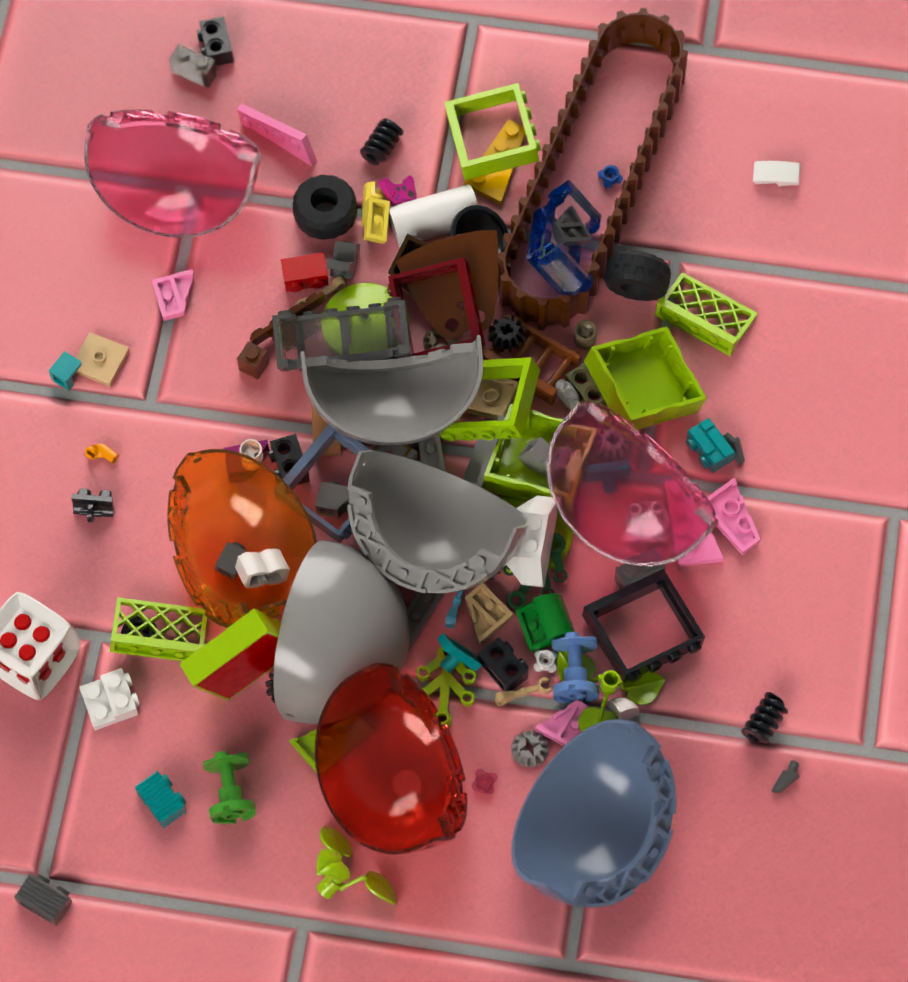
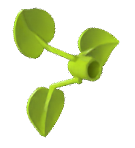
[557,650,665,732]
[316,826,397,906]

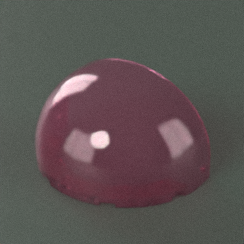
[84,109,261,238]
[547,399,719,566]

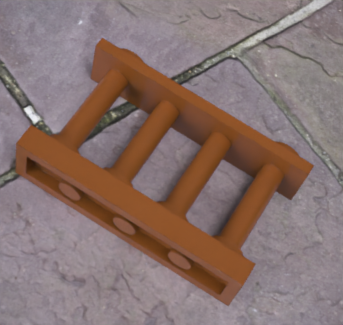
[482,313,581,405]

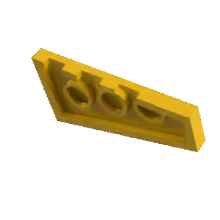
[464,119,526,206]

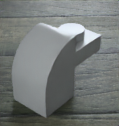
[518,437,571,478]

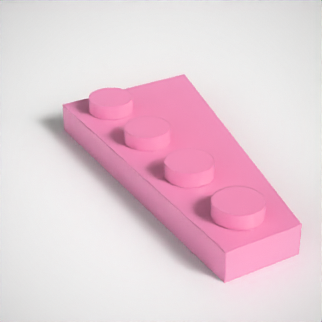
[237,104,317,167]

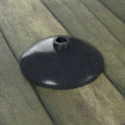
[450,205,508,253]

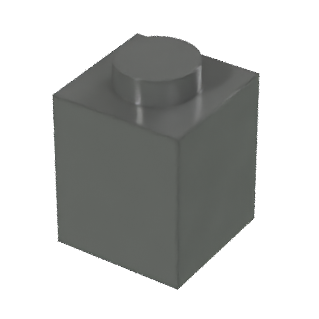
[214,542,247,581]

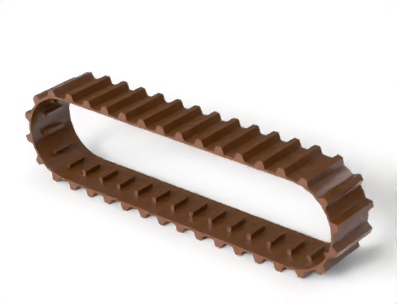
[497,8,688,331]

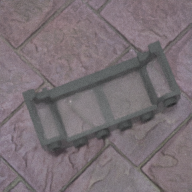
[272,297,412,372]

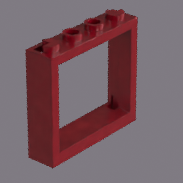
[387,257,486,358]

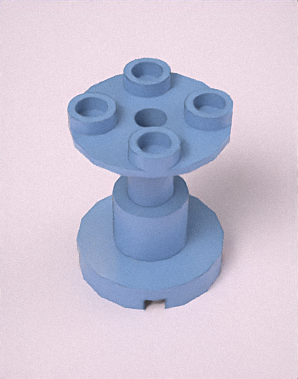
[552,632,599,704]

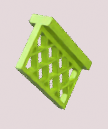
[655,272,758,356]
[109,597,208,661]

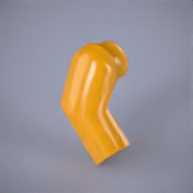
[84,443,119,464]

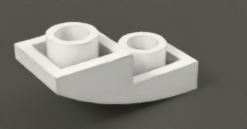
[753,161,801,186]

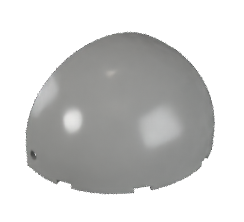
[300,335,483,446]
[347,450,530,594]
[273,540,411,724]

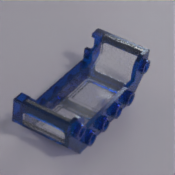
[526,180,602,296]

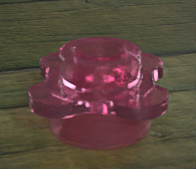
[472,769,498,795]

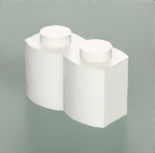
[235,549,290,588]

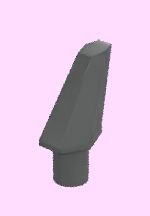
[723,432,745,467]
[771,761,800,793]

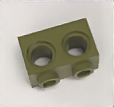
[565,363,608,417]

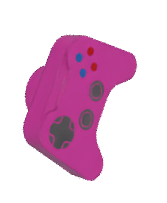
[379,175,417,206]

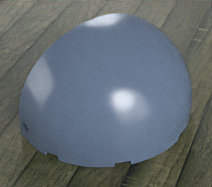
[511,719,676,908]

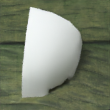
[607,697,640,720]

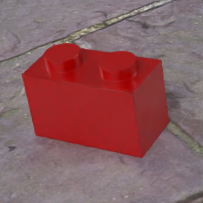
[280,252,329,292]

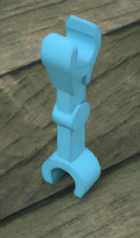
[445,590,464,629]

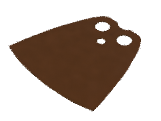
[396,230,499,340]

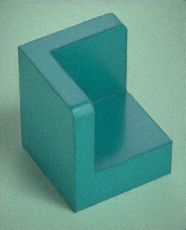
[48,351,82,391]

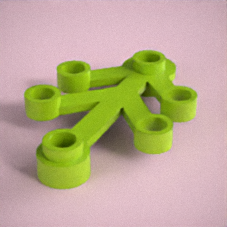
[414,646,476,731]

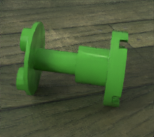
[203,751,257,824]

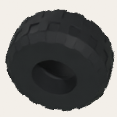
[292,174,357,240]
[604,250,671,301]

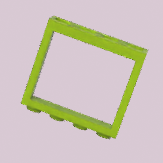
[444,83,541,181]
[438,357,540,442]

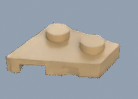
[465,583,513,645]

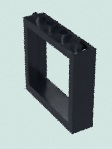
[582,569,705,684]

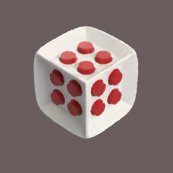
[0,592,80,701]

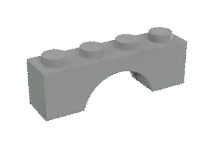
[315,481,349,519]

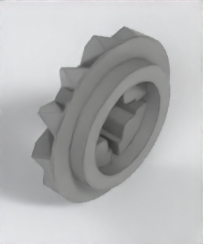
[555,379,580,412]
[511,730,548,767]

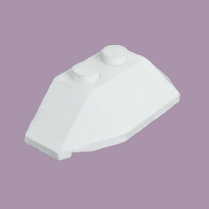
[507,496,560,588]

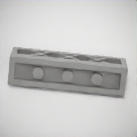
[464,415,505,488]

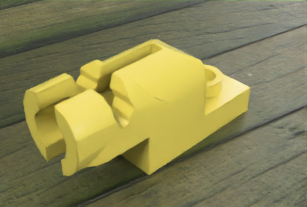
[361,182,390,244]

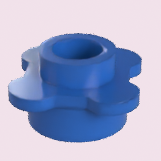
[598,165,623,188]

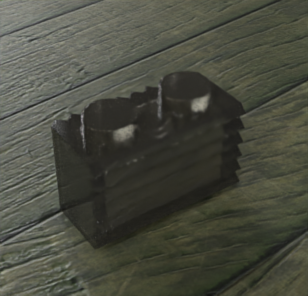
[169,44,217,88]

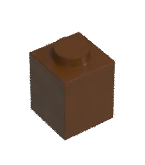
[237,341,269,379]

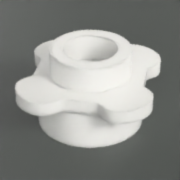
[534,650,557,673]

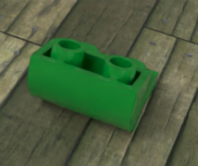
[515,593,575,653]

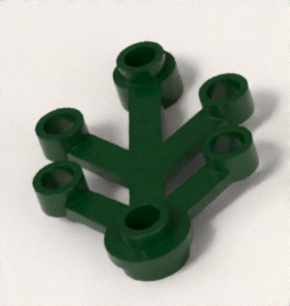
[503,533,567,610]

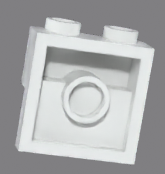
[79,668,140,731]

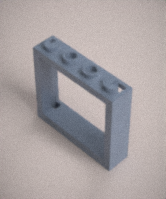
[275,424,370,543]

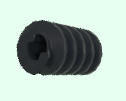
[360,118,404,165]
[741,692,788,744]

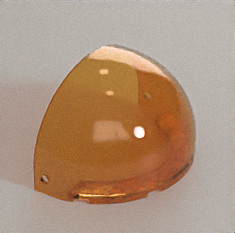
[167,449,317,628]

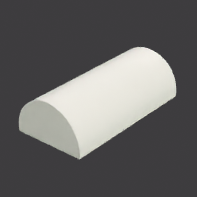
[389,184,478,248]

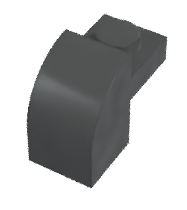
[327,240,360,279]

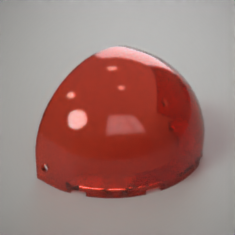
[315,663,468,854]

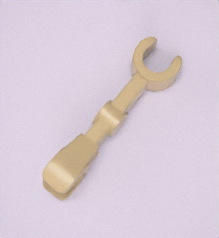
[296,276,346,306]
[495,677,552,706]

